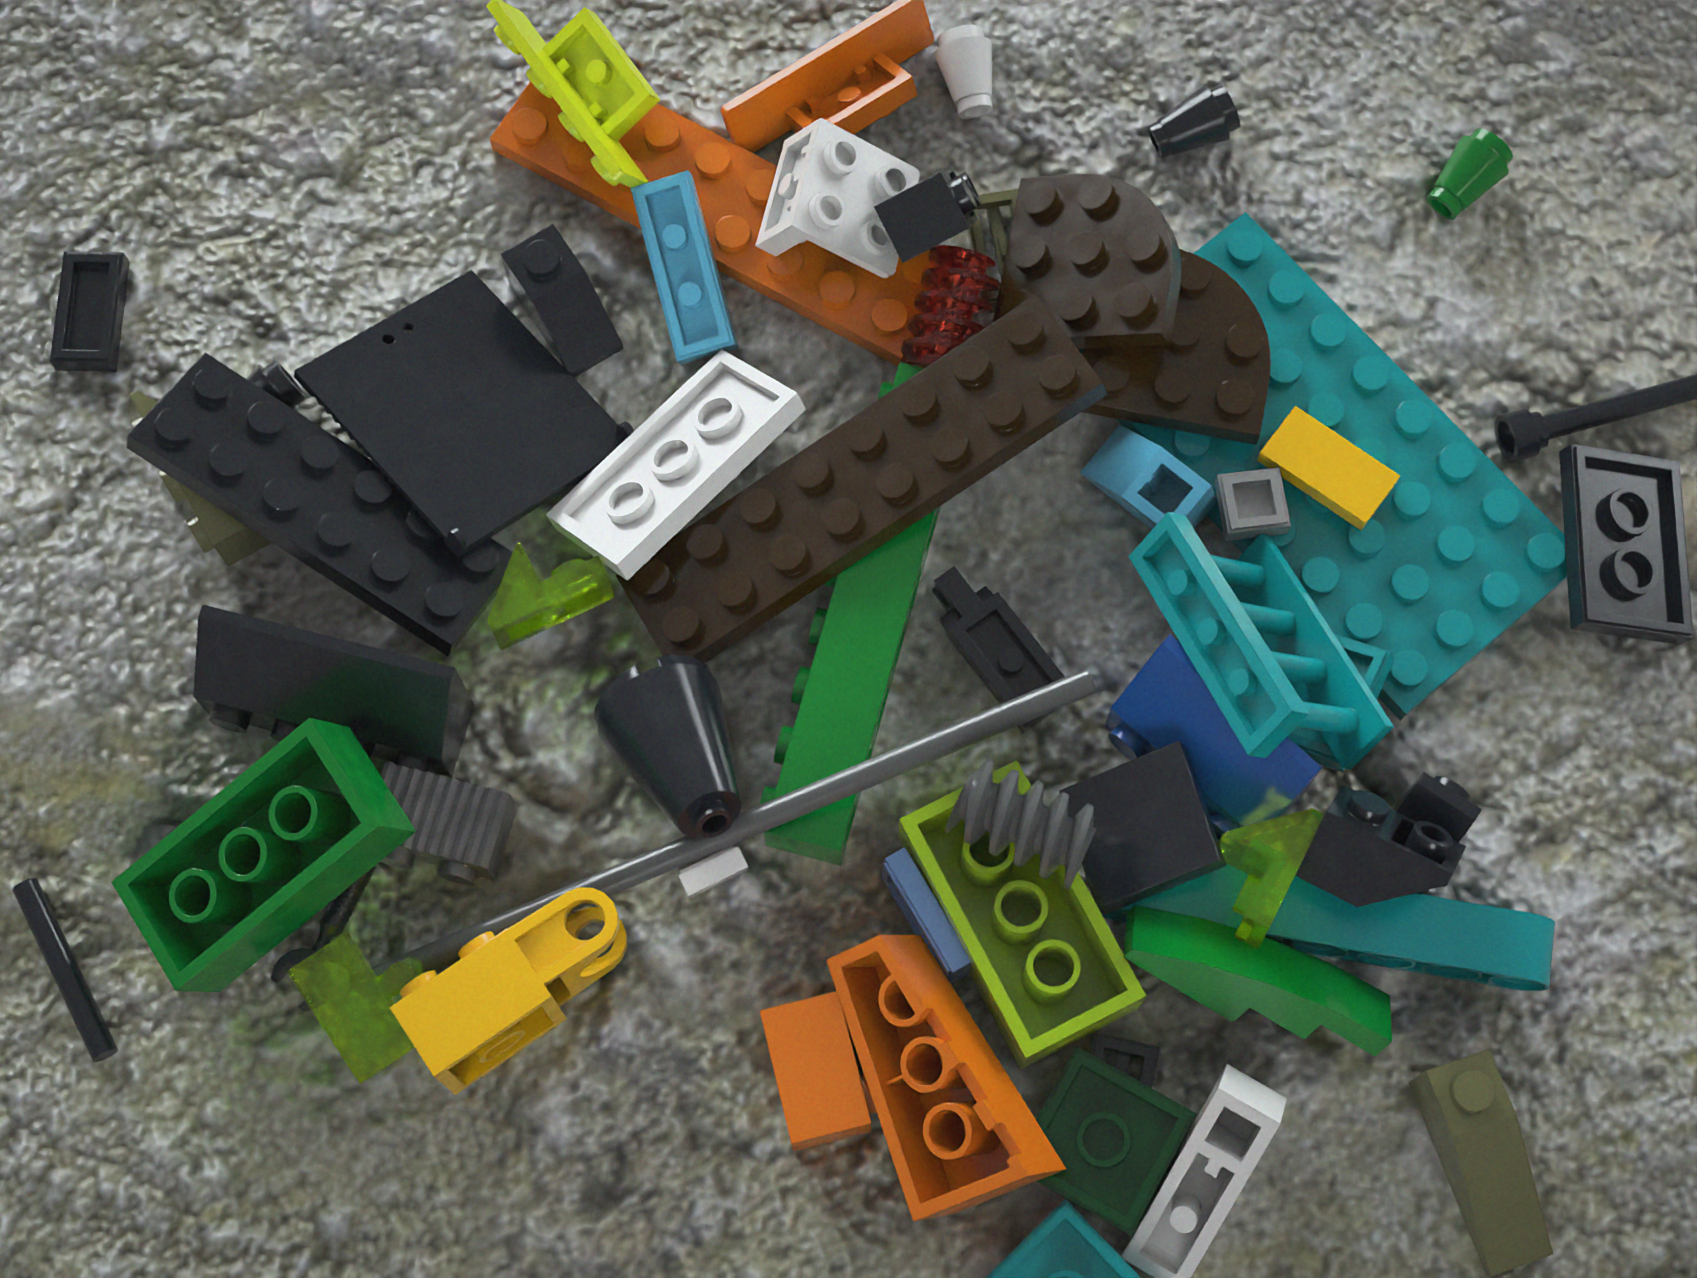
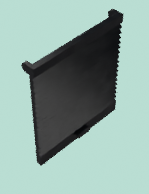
[294,270,634,558]

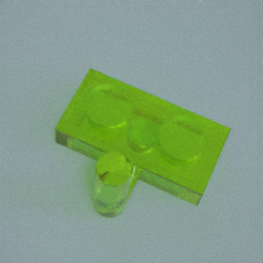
[286,932,424,1084]

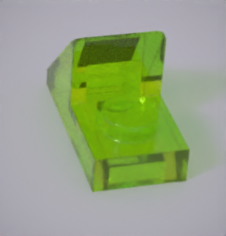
[487,541,615,651]
[1219,808,1324,949]

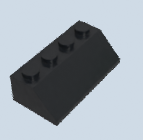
[193,605,475,777]

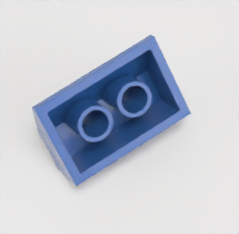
[1104,634,1322,855]

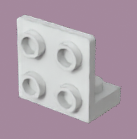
[756,118,920,278]

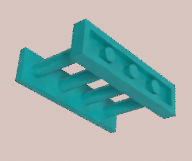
[1128,512,1394,770]

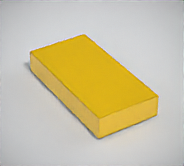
[1257,406,1400,531]

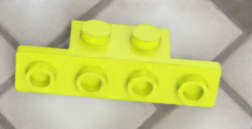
[486,0,661,188]

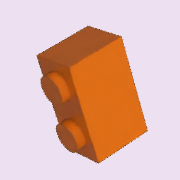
[759,991,877,1151]

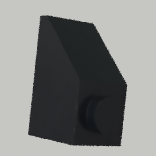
[500,224,624,377]

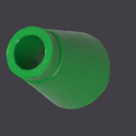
[1427,128,1513,220]

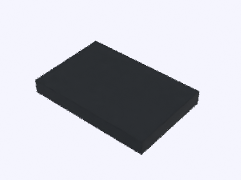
[1559,444,1694,645]

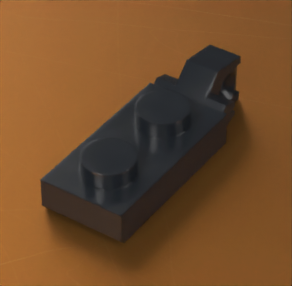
[932,566,1065,734]

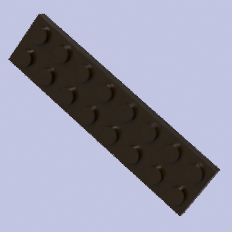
[616,294,1108,664]

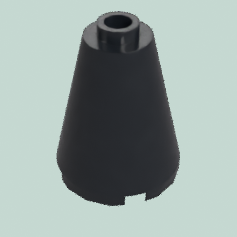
[594,655,741,838]

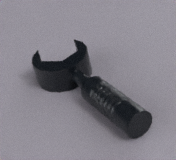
[271,866,376,1012]

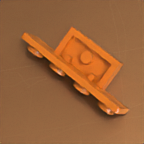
[720,0,934,153]

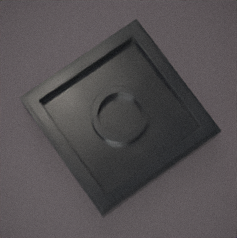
[1059,741,1227,915]

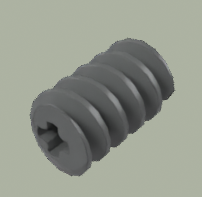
[944,758,1097,890]

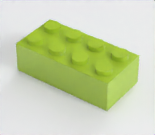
[898,760,1146,1070]

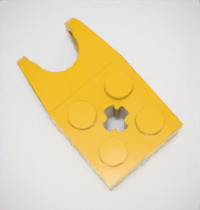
[389,887,627,1095]

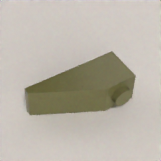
[1408,1049,1553,1278]

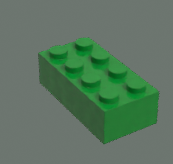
[111,718,417,992]

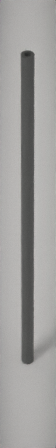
[352,668,1097,1000]

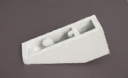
[1121,1064,1287,1278]

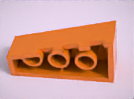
[826,935,1066,1222]

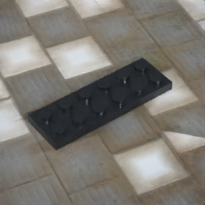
[126,352,521,657]

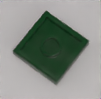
[1036,1046,1197,1237]

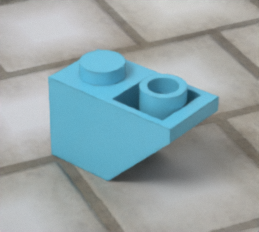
[1080,424,1217,530]

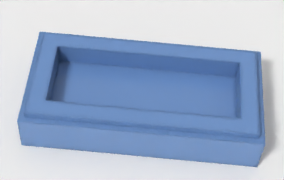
[881,847,971,984]

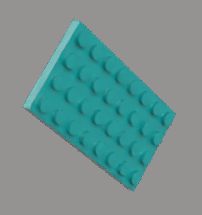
[1078,212,1567,721]

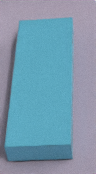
[631,170,739,365]

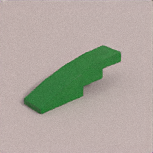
[1124,905,1392,1057]

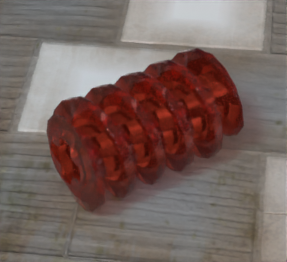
[901,245,1000,368]

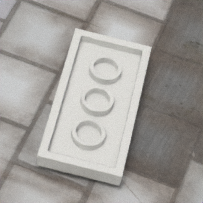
[546,349,806,581]

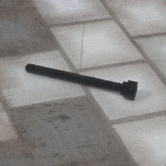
[1495,374,1697,463]

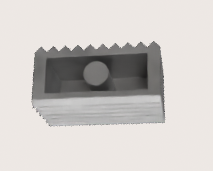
[380,762,517,886]

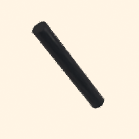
[12,878,118,1062]

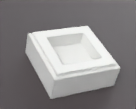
[678,845,748,900]

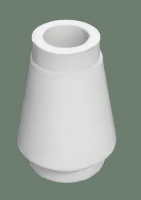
[934,25,993,119]

